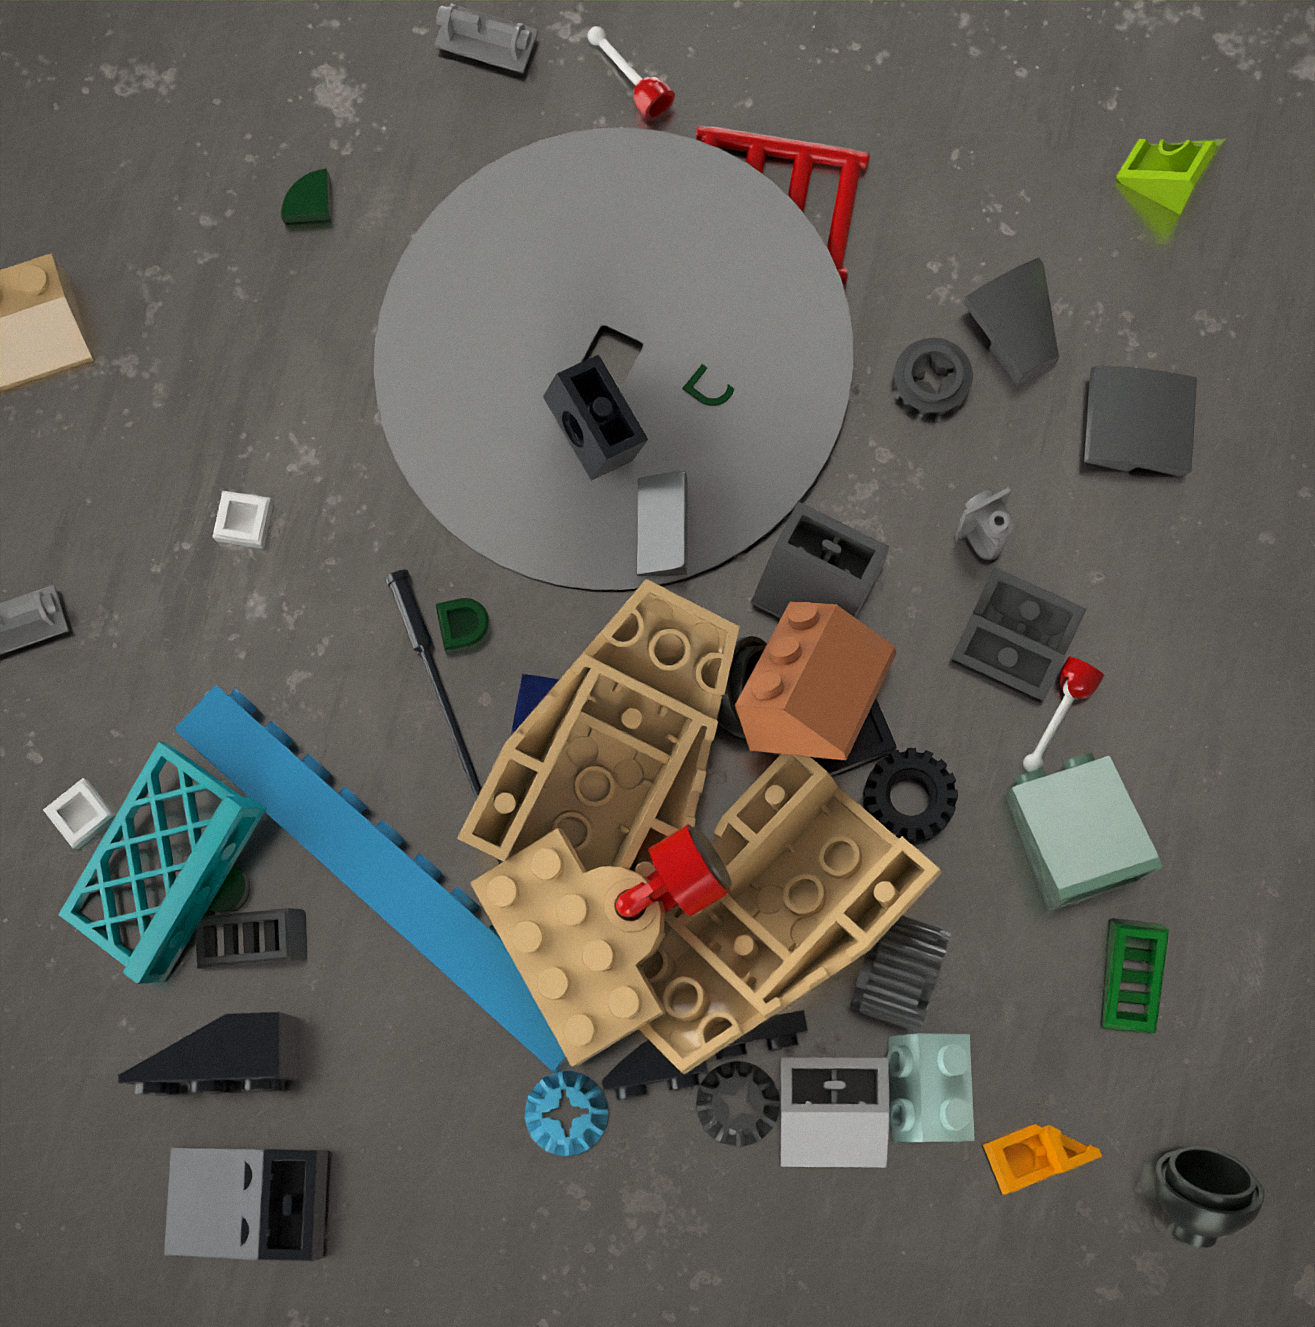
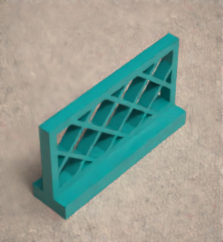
[58,742,267,984]

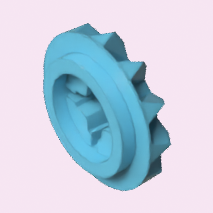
[524,1071,608,1156]

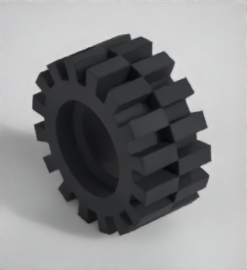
[863,748,958,845]

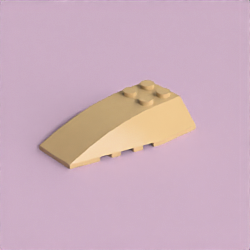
[457,579,740,877]
[639,754,942,1074]

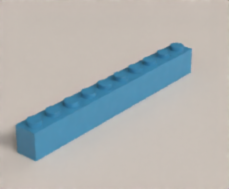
[174,685,568,1073]

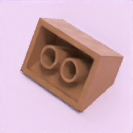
[735,601,896,760]

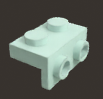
[887,1034,975,1142]

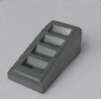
[195,908,307,969]

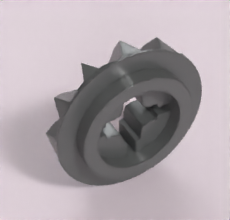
[894,337,973,415]
[696,1061,780,1146]

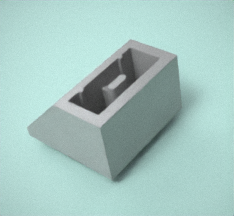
[780,1057,889,1168]

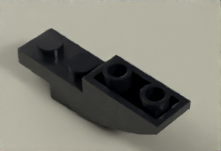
[602,1010,808,1100]

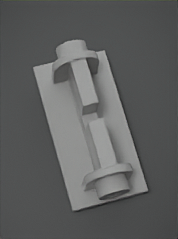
[434,3,538,73]
[954,487,1014,560]
[0,585,69,655]

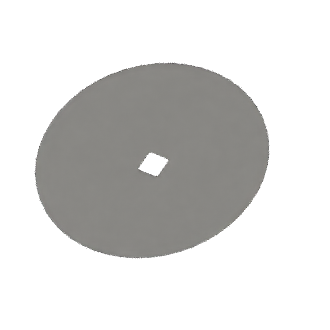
[374,128,853,590]

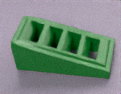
[1102,918,1169,1033]

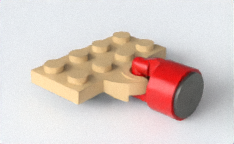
[470,824,732,1067]

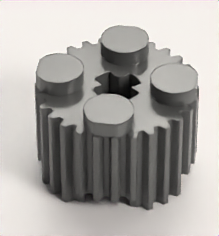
[850,916,951,1033]

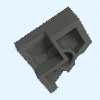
[964,258,1059,387]

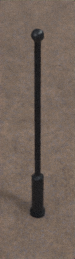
[385,569,507,864]

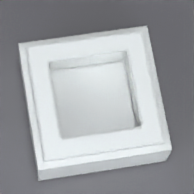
[212,491,274,549]
[43,778,115,851]

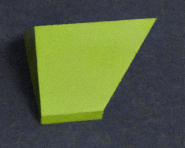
[1116,139,1226,215]

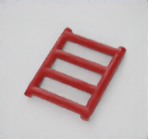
[695,126,870,285]

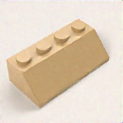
[0,253,94,392]

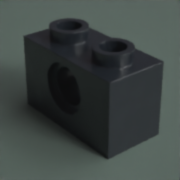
[543,354,648,481]

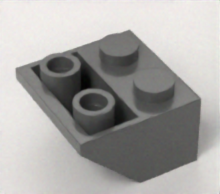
[751,501,889,618]

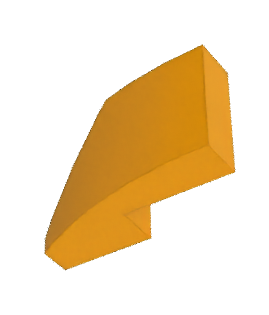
[982,1124,1103,1195]

